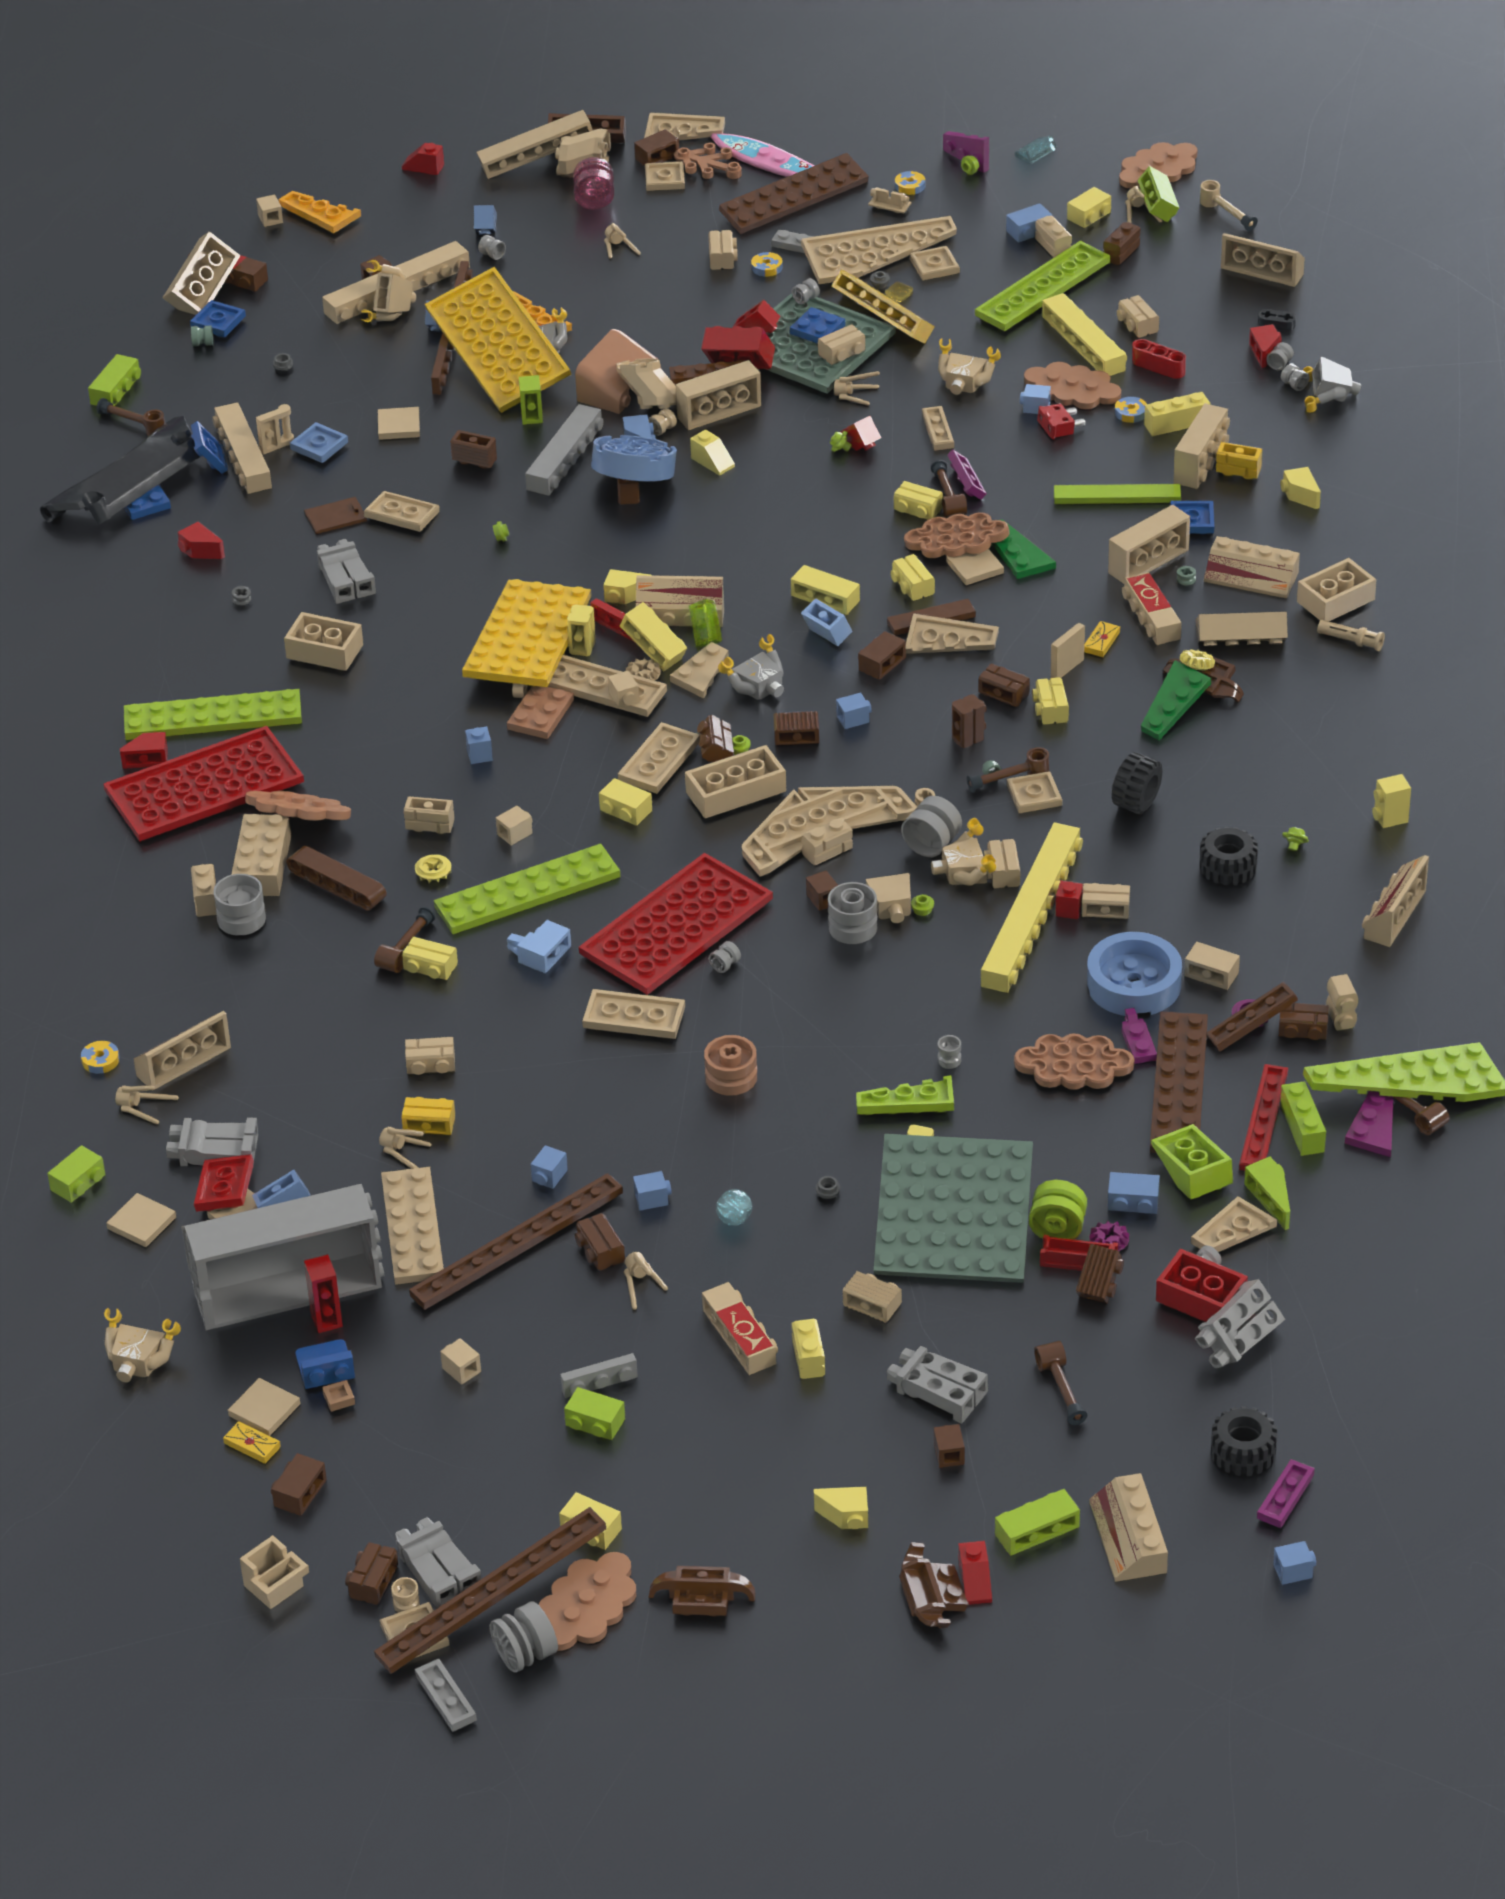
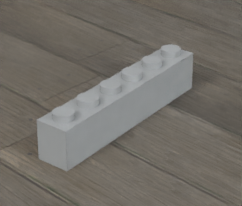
[525,404,604,496]

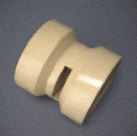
[648,408,677,436]
[391,1577,420,1613]

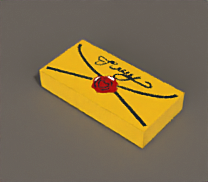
[1084,621,1120,657]
[223,1421,281,1464]

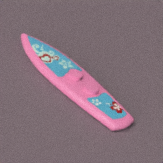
[711,133,814,177]

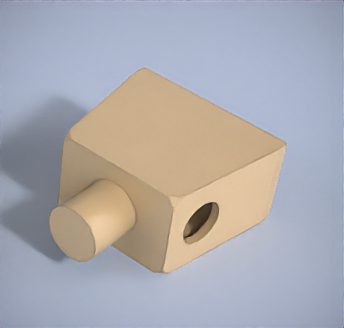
[866,873,911,923]

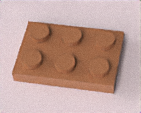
[507,686,574,739]

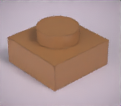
[322,1380,355,1411]

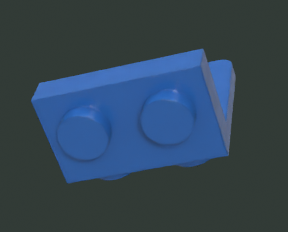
[295,1339,355,1389]

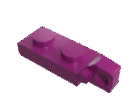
[1122,1008,1157,1064]

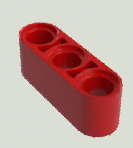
[1132,339,1186,379]

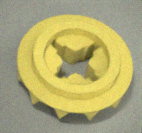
[1180,649,1215,670]
[415,855,451,883]

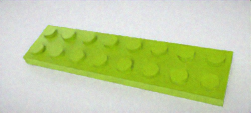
[975,241,1110,331]
[124,689,302,740]
[434,844,621,934]

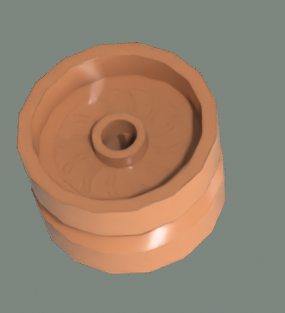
[704,1035,757,1095]

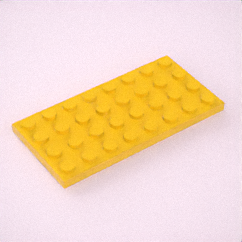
[425,267,572,413]
[462,579,591,687]

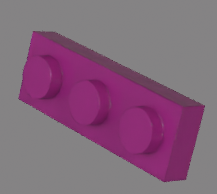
[947,449,987,500]
[1257,1459,1315,1528]

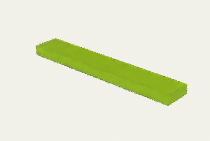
[1054,484,1181,504]

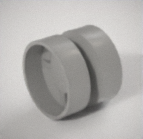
[901,796,962,857]
[213,874,266,935]
[828,882,877,944]

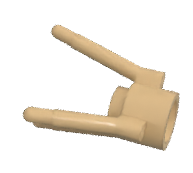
[1125,186,1162,223]
[604,223,641,259]
[834,371,880,406]
[115,1085,179,1124]
[379,1127,431,1169]
[624,1252,668,1310]

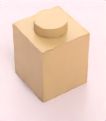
[256,195,283,227]
[608,671,639,708]
[496,806,532,845]
[440,1338,481,1385]

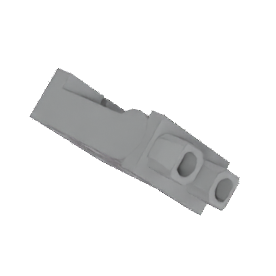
[317,539,376,604]
[166,1118,258,1166]
[1195,1279,1286,1368]
[887,1346,988,1424]
[395,1517,481,1609]

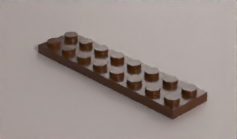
[719,153,869,234]
[1150,1012,1208,1153]

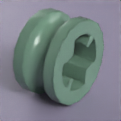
[1177,566,1196,585]

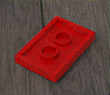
[194,1154,254,1212]

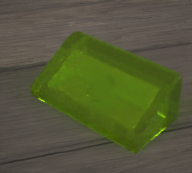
[689,599,722,647]

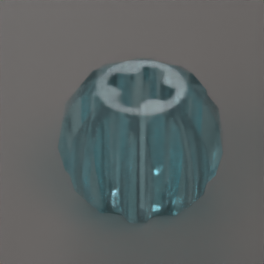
[716,1189,753,1226]

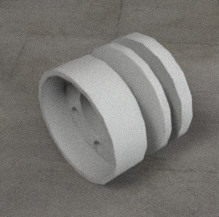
[490,1601,558,1672]

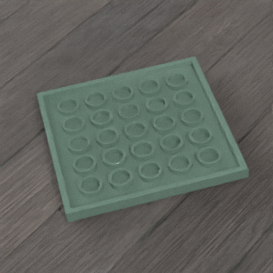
[766,293,896,394]
[873,1134,1033,1283]

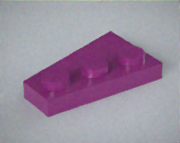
[943,131,989,173]
[1345,1091,1393,1157]

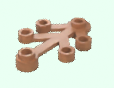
[674,143,742,179]

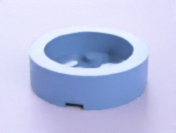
[591,435,677,481]
[1087,932,1182,1016]

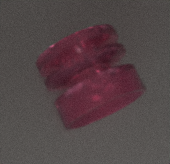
[573,157,614,210]

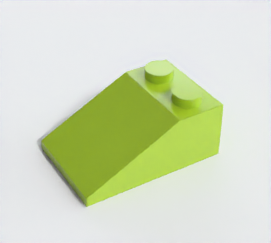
[1151,1124,1233,1199]

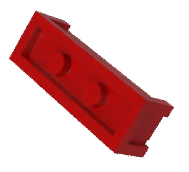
[1040,1235,1118,1271]

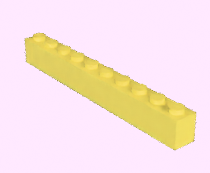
[981,823,1083,993]

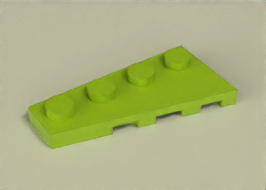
[856,1075,954,1115]

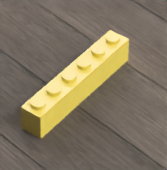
[1042,293,1127,376]

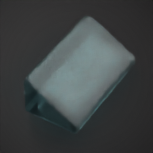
[1014,135,1057,163]

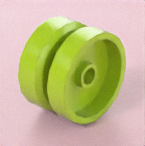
[1029,1180,1087,1240]

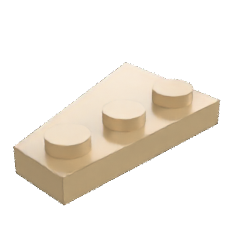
[670,642,729,698]
[1191,1197,1277,1252]

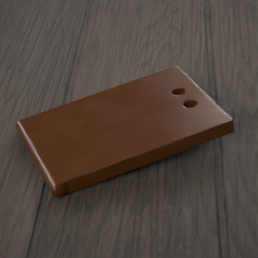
[304,497,368,534]

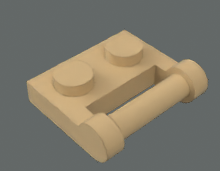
[256,404,294,455]

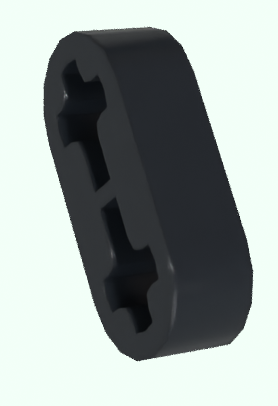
[1258,309,1296,330]

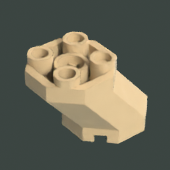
[555,129,611,178]
[616,358,677,409]

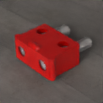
[1037,403,1085,439]

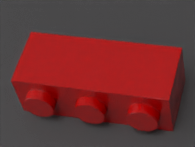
[304,1254,343,1333]

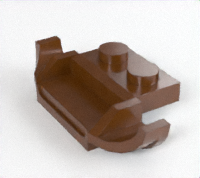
[1162,657,1244,702]
[899,1542,968,1629]
[648,1566,756,1617]

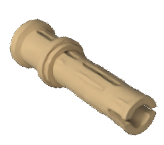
[1317,619,1385,651]

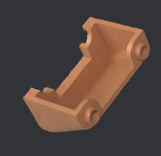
[575,329,661,414]

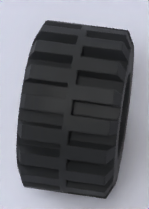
[1111,752,1163,814]
[1199,827,1258,885]
[1211,1406,1277,1476]

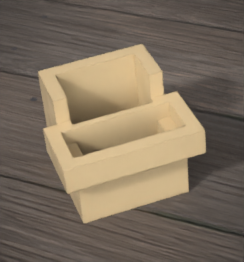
[240,1535,309,1609]

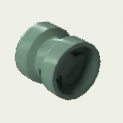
[191,325,213,346]

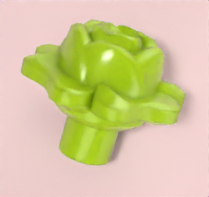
[829,431,851,452]
[1282,827,1309,851]

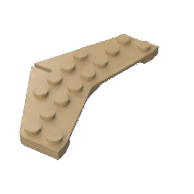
[742,786,917,876]

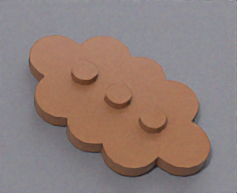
[1119,142,1198,189]
[1024,362,1121,410]
[904,513,1010,558]
[245,791,351,821]
[1014,1033,1134,1090]
[539,1552,636,1651]

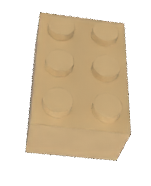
[1297,558,1376,622]
[284,612,363,671]

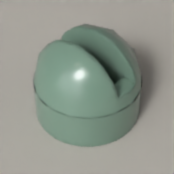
[982,760,1002,775]

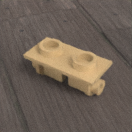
[868,187,912,214]

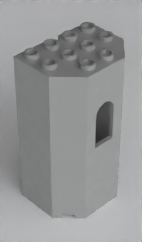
[182,1184,384,1330]

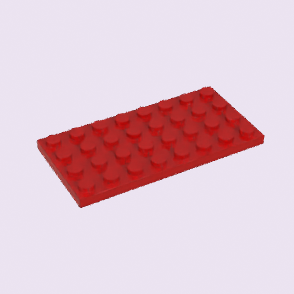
[103,726,304,841]
[579,853,773,995]

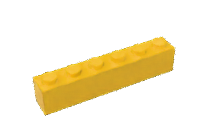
[832,269,935,344]

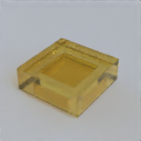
[885,281,913,303]

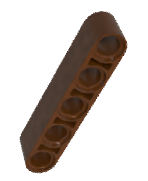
[286,846,387,910]

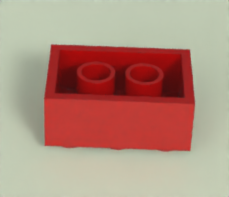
[701,326,775,369]
[1156,1248,1248,1322]

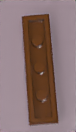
[887,599,976,636]
[1207,982,1298,1052]

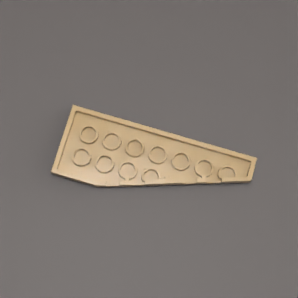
[801,216,957,284]

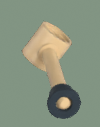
[1200,180,1258,231]

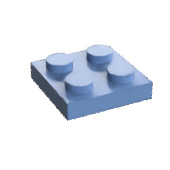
[290,422,348,463]

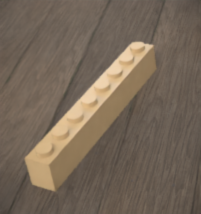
[322,241,470,324]

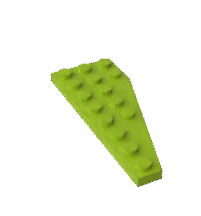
[1303,1042,1505,1102]

